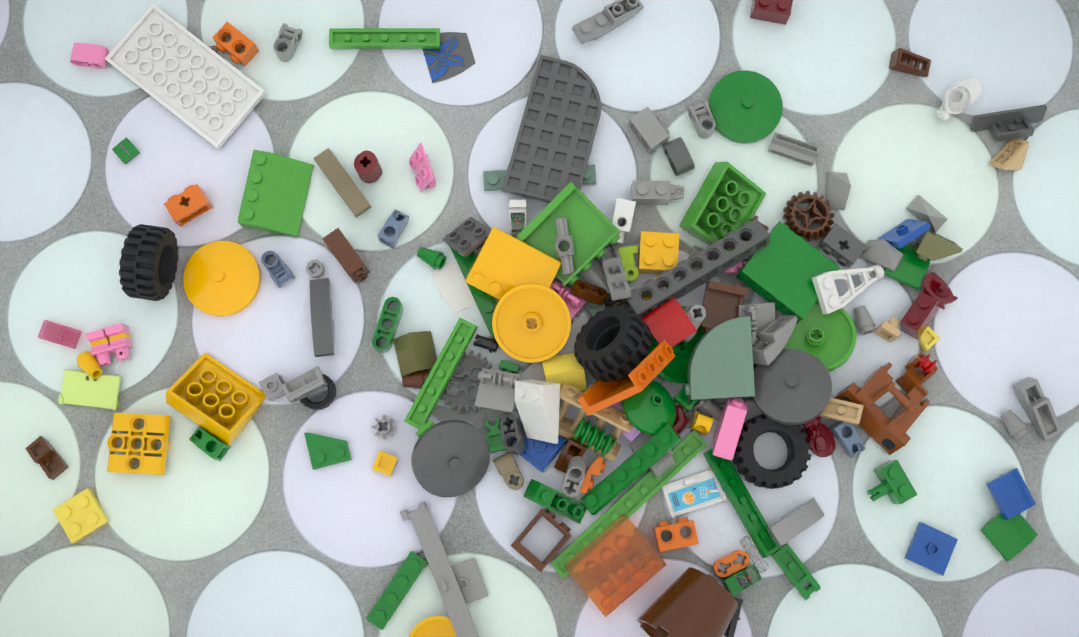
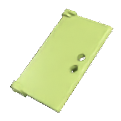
[58,370,121,411]

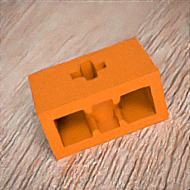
[164,184,213,227]

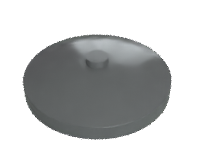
[752,349,832,425]
[411,420,490,497]

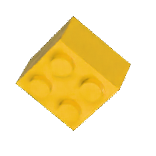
[637,231,679,275]

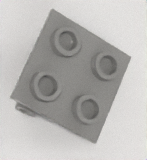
[738,302,775,345]
[474,368,521,413]

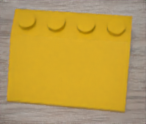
[465,226,562,300]
[166,352,266,446]

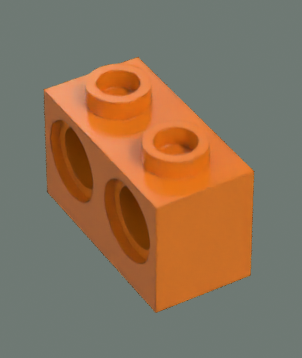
[212,22,259,67]
[653,517,699,552]

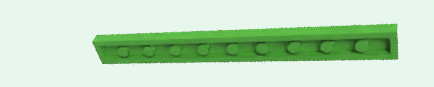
[550,430,708,579]

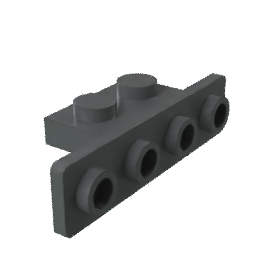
[970,104,1047,141]

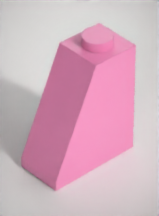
[713,397,747,461]

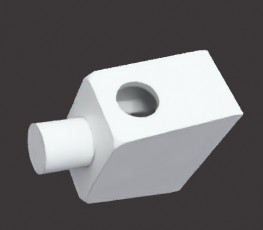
[612,198,636,244]

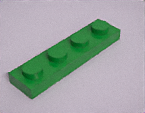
[366,551,428,630]

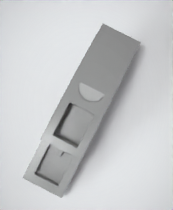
[572,0,644,44]

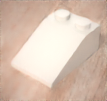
[514,379,560,444]

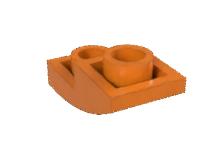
[579,456,606,494]

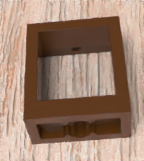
[322,228,370,283]
[511,509,572,572]

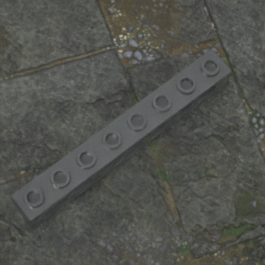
[625,218,770,318]

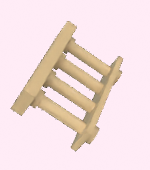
[558,383,633,462]

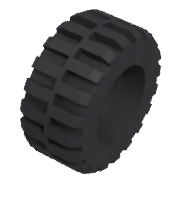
[119,224,178,301]
[574,305,652,382]
[732,414,811,489]

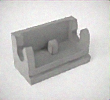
[281,366,328,403]

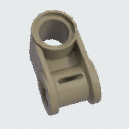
[493,451,524,490]

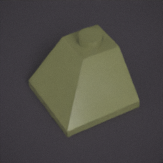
[913,230,963,261]

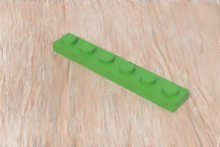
[329,28,440,49]
[404,318,478,429]

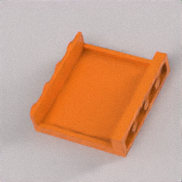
[577,339,675,416]

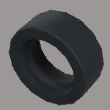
[300,374,336,410]

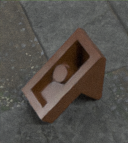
[554,437,587,473]

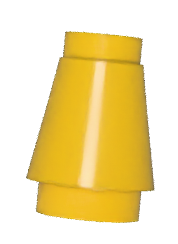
[77,351,102,378]

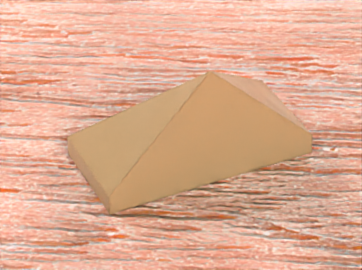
[989,138,1029,170]

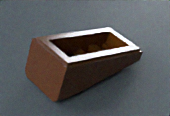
[889,48,931,78]

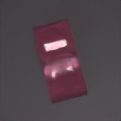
[37,319,82,349]

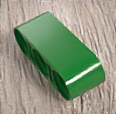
[372,297,403,353]

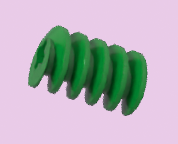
[573,417,617,457]

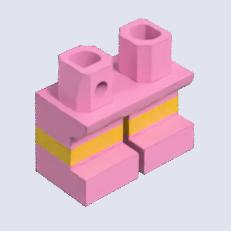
[85,323,133,366]

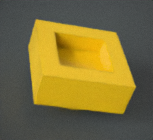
[372,451,398,476]

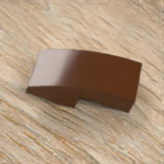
[25,436,68,480]

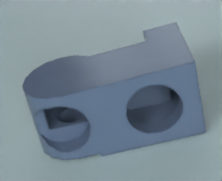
[377,209,409,249]
[829,421,865,458]

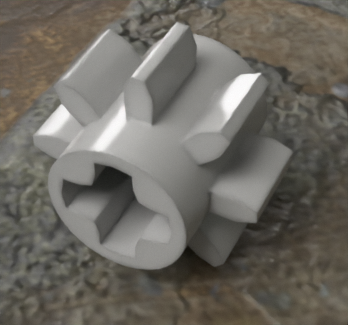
[371,415,397,440]

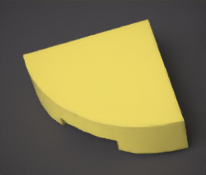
[919,326,940,352]

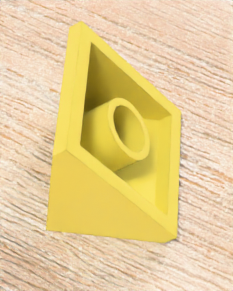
[542,353,587,391]

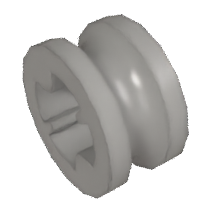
[306,260,325,278]

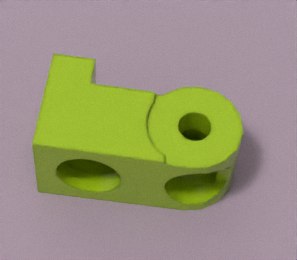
[618,245,639,284]

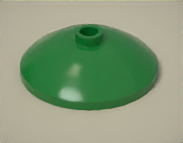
[622,380,676,435]

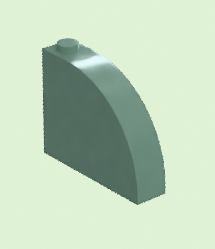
[684,316,755,400]

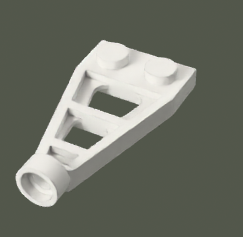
[812,264,884,314]

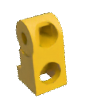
[688,411,714,435]

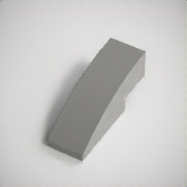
[752,314,798,366]
[1012,377,1062,441]
[767,498,824,546]

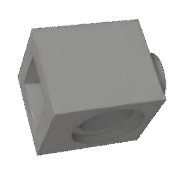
[259,373,285,401]

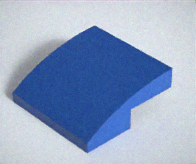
[986,468,1036,520]

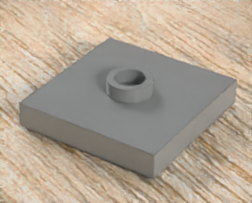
[451,558,488,604]

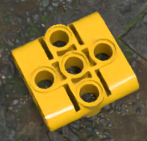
[107,413,171,475]

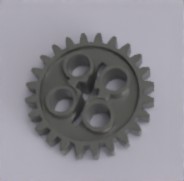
[440,350,492,413]

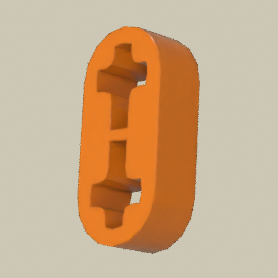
[713,550,750,577]

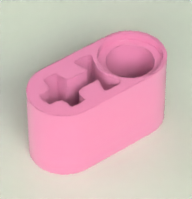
[70,42,109,69]

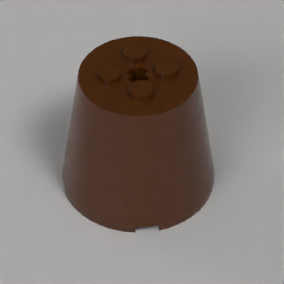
[637,567,738,637]

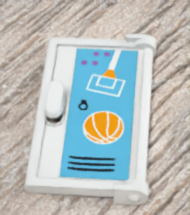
[662,469,727,519]

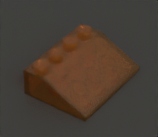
[564,514,667,617]

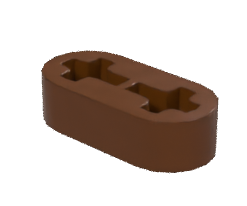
[571,280,608,305]

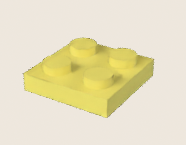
[53,488,109,543]

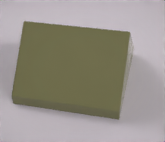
[393,331,437,377]

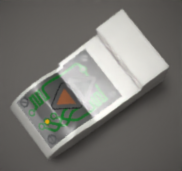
[509,199,526,236]

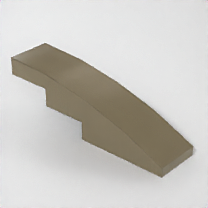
[313,148,371,218]

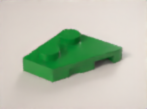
[304,432,352,470]

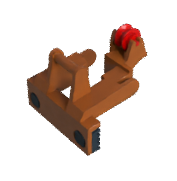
[835,352,938,455]

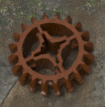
[782,191,835,242]

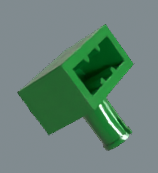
[867,460,918,504]

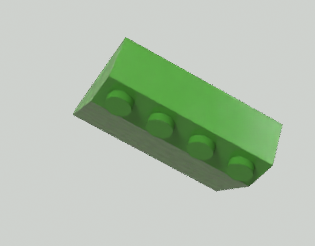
[237,150,314,237]
[679,162,766,251]

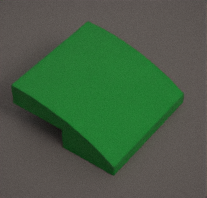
[884,243,931,290]
[980,512,1038,561]

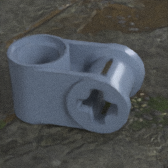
[261,251,295,288]

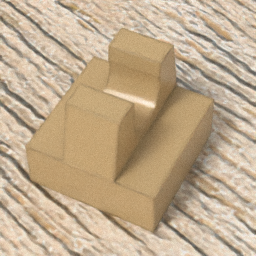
[874,317,901,342]

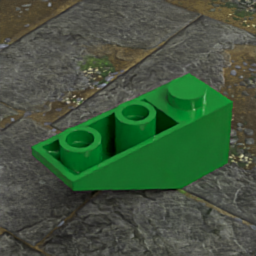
[523,479,587,524]

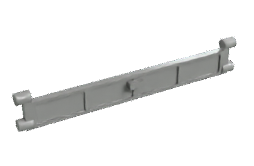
[400,501,479,637]

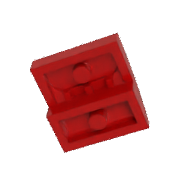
[641,297,697,347]

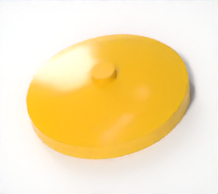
[183,241,261,317]
[492,284,571,363]

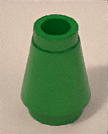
[417,247,446,270]

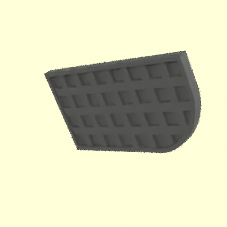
[502,55,601,203]

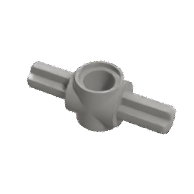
[555,217,575,275]

